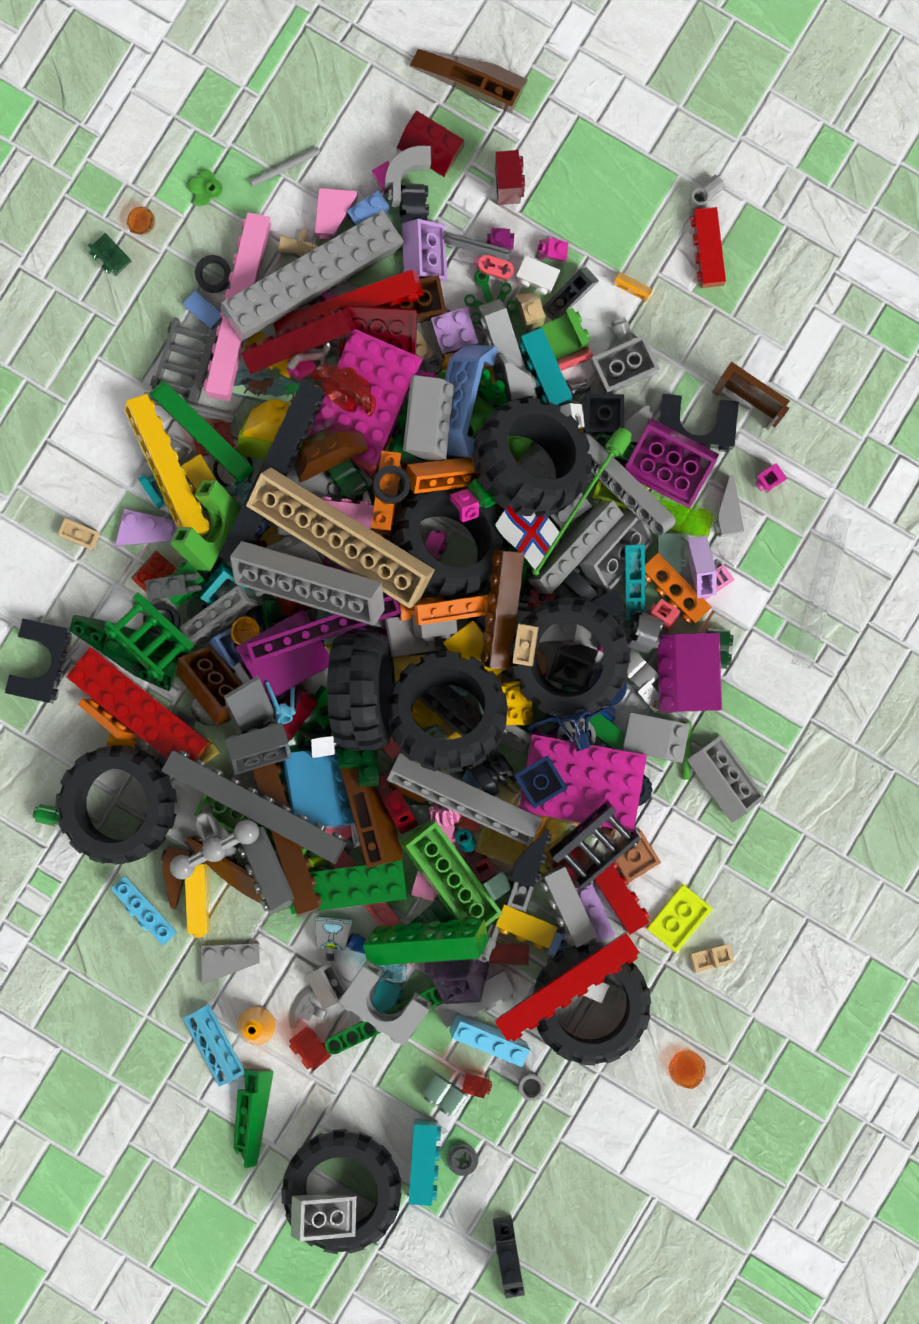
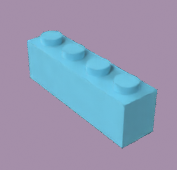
[449,1013,530,1067]

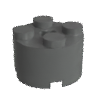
[624,610,664,654]

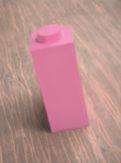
[315,188,358,241]

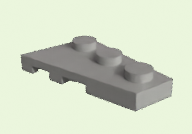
[201,943,260,985]

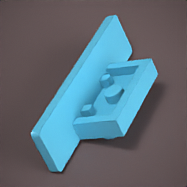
[111,876,177,945]

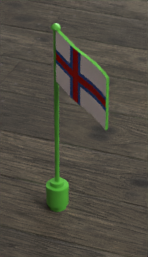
[495,427,632,575]

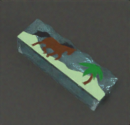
[232,369,302,407]

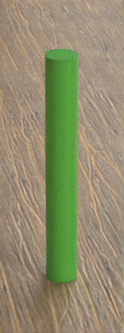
[682,722,692,780]

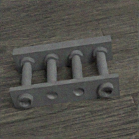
[150,317,218,405]

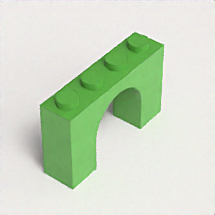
[170,480,242,571]

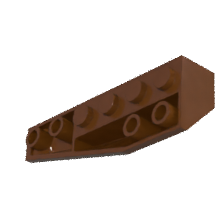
[410,49,528,114]
[336,755,404,869]
[186,835,279,913]

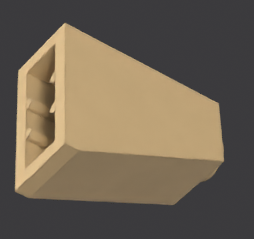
[515,290,545,332]

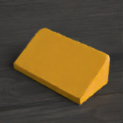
[614,272,653,302]

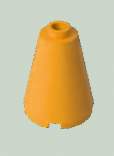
[237,1006,276,1045]

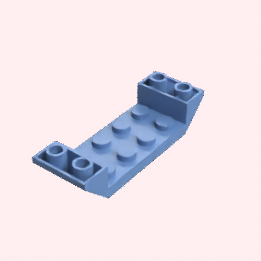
[445,345,498,458]

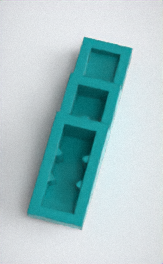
[625,544,646,620]

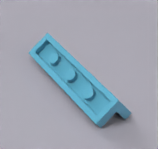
[182,1004,244,1087]

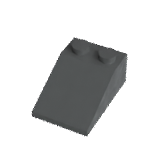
[224,676,277,735]

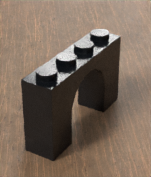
[659,394,739,452]
[5,618,72,704]

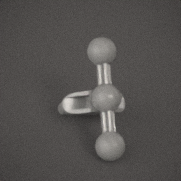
[170,803,259,880]

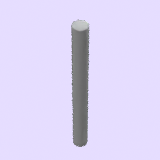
[250,147,321,187]

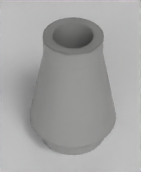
[611,317,631,344]

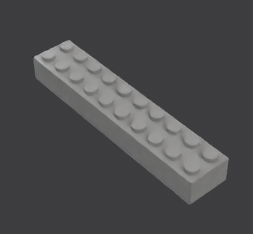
[221,210,404,342]

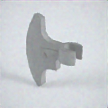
[290,987,327,1029]

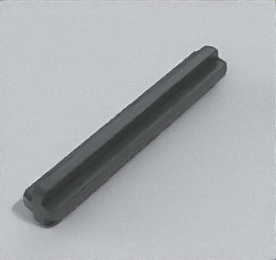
[443,232,512,261]

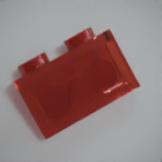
[131,551,176,593]

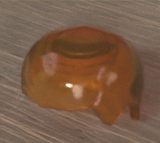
[126,206,156,236]

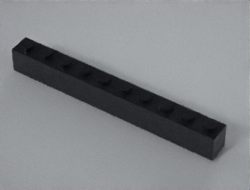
[219,381,325,562]

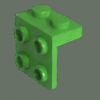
[539,308,590,360]

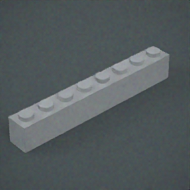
[387,753,542,846]

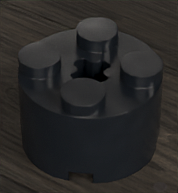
[399,184,429,223]

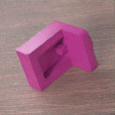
[537,237,568,262]
[450,489,479,522]

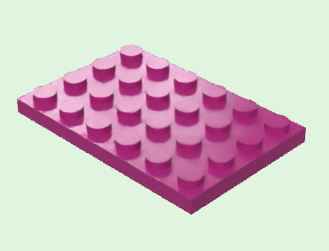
[309,329,423,466]
[519,734,647,832]

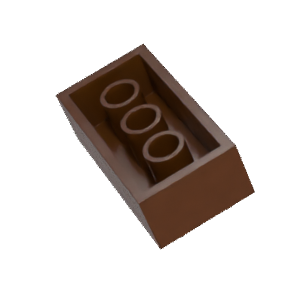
[389,275,447,323]
[176,645,243,726]

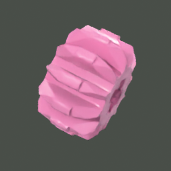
[429,802,462,828]

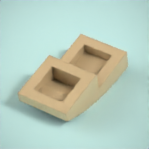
[689,944,734,973]

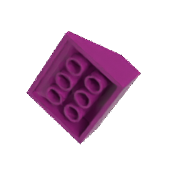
[625,418,719,509]
[236,609,330,700]
[658,633,722,713]

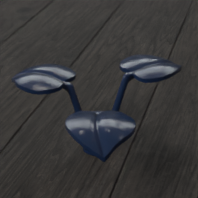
[527,706,616,752]

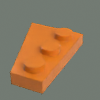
[78,698,139,740]

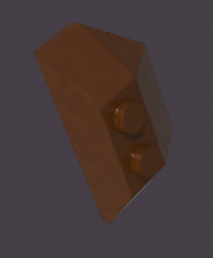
[294,423,369,483]

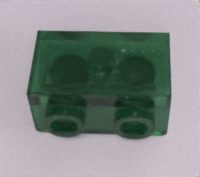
[87,233,132,277]

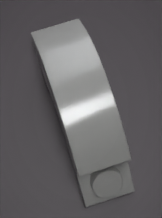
[384,146,431,207]

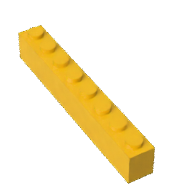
[123,394,209,537]

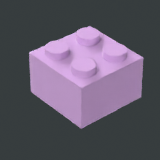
[431,307,478,359]

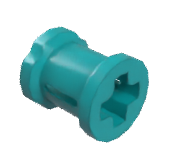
[455,829,476,853]

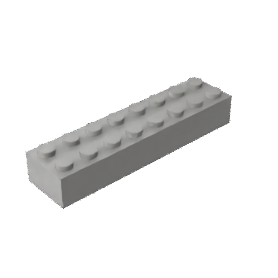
[230,541,385,626]

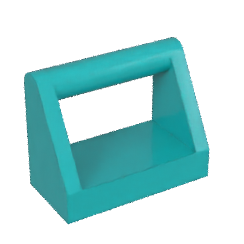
[200,562,246,605]

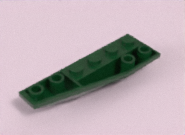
[69,615,185,692]

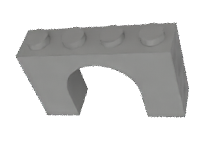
[339,960,432,1046]

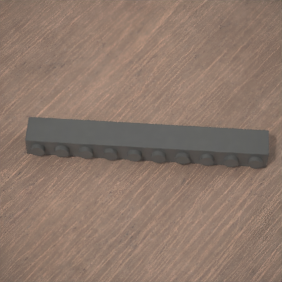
[162,750,346,864]

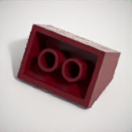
[397,110,464,178]

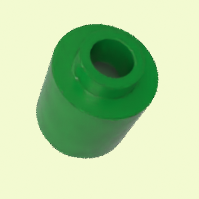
[33,804,60,826]

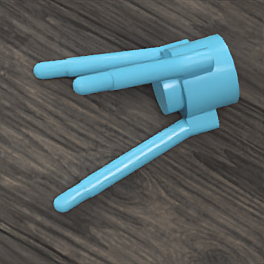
[265,681,296,724]

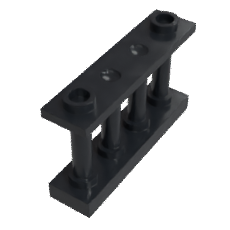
[549,800,641,889]

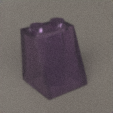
[432,959,489,1004]

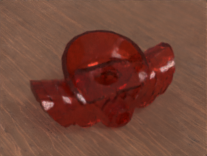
[309,363,376,417]

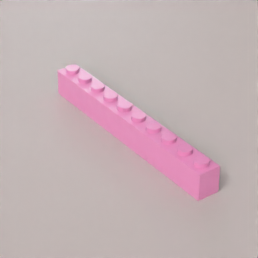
[203,212,271,401]

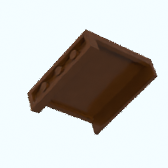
[712,361,790,430]

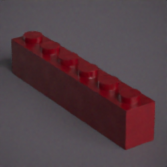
[241,306,356,374]

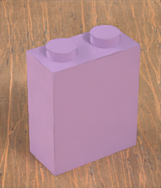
[688,536,716,598]

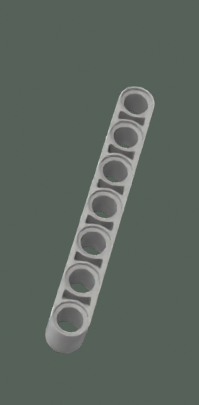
[582,432,676,536]

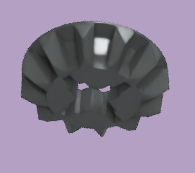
[447,1144,478,1176]

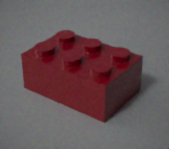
[495,150,525,205]

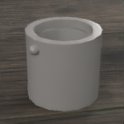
[517,1073,545,1101]

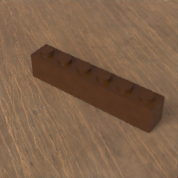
[480,549,524,669]

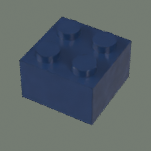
[514,755,568,809]

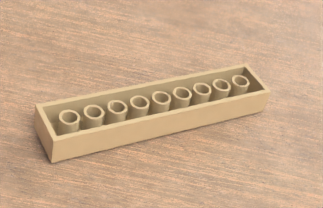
[246,468,435,608]

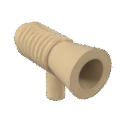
[278,229,319,256]

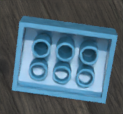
[284,748,354,829]

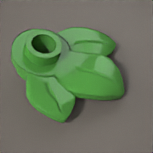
[187,169,223,206]

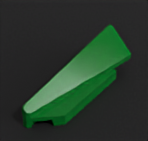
[233,1069,274,1168]

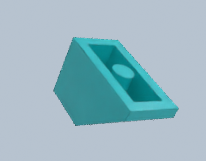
[372,978,404,1012]

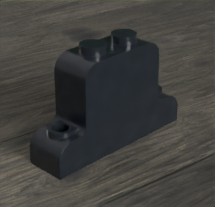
[493,1216,525,1299]

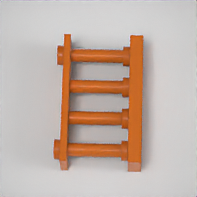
[371,451,402,536]
[398,595,488,625]

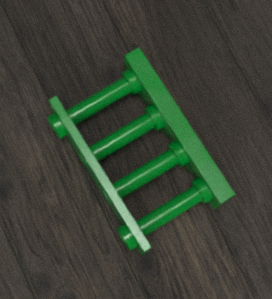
[104,592,194,681]

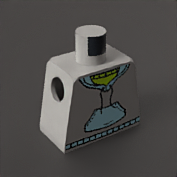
[315,916,353,961]

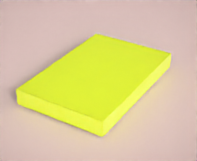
[646,884,713,953]

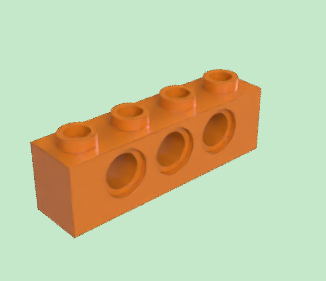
[645,553,712,625]

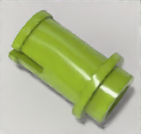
[308,855,326,872]

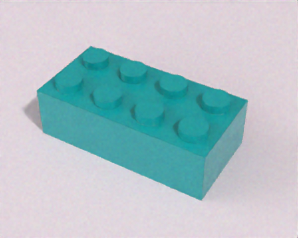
[519,328,572,406]
[408,1119,441,1206]

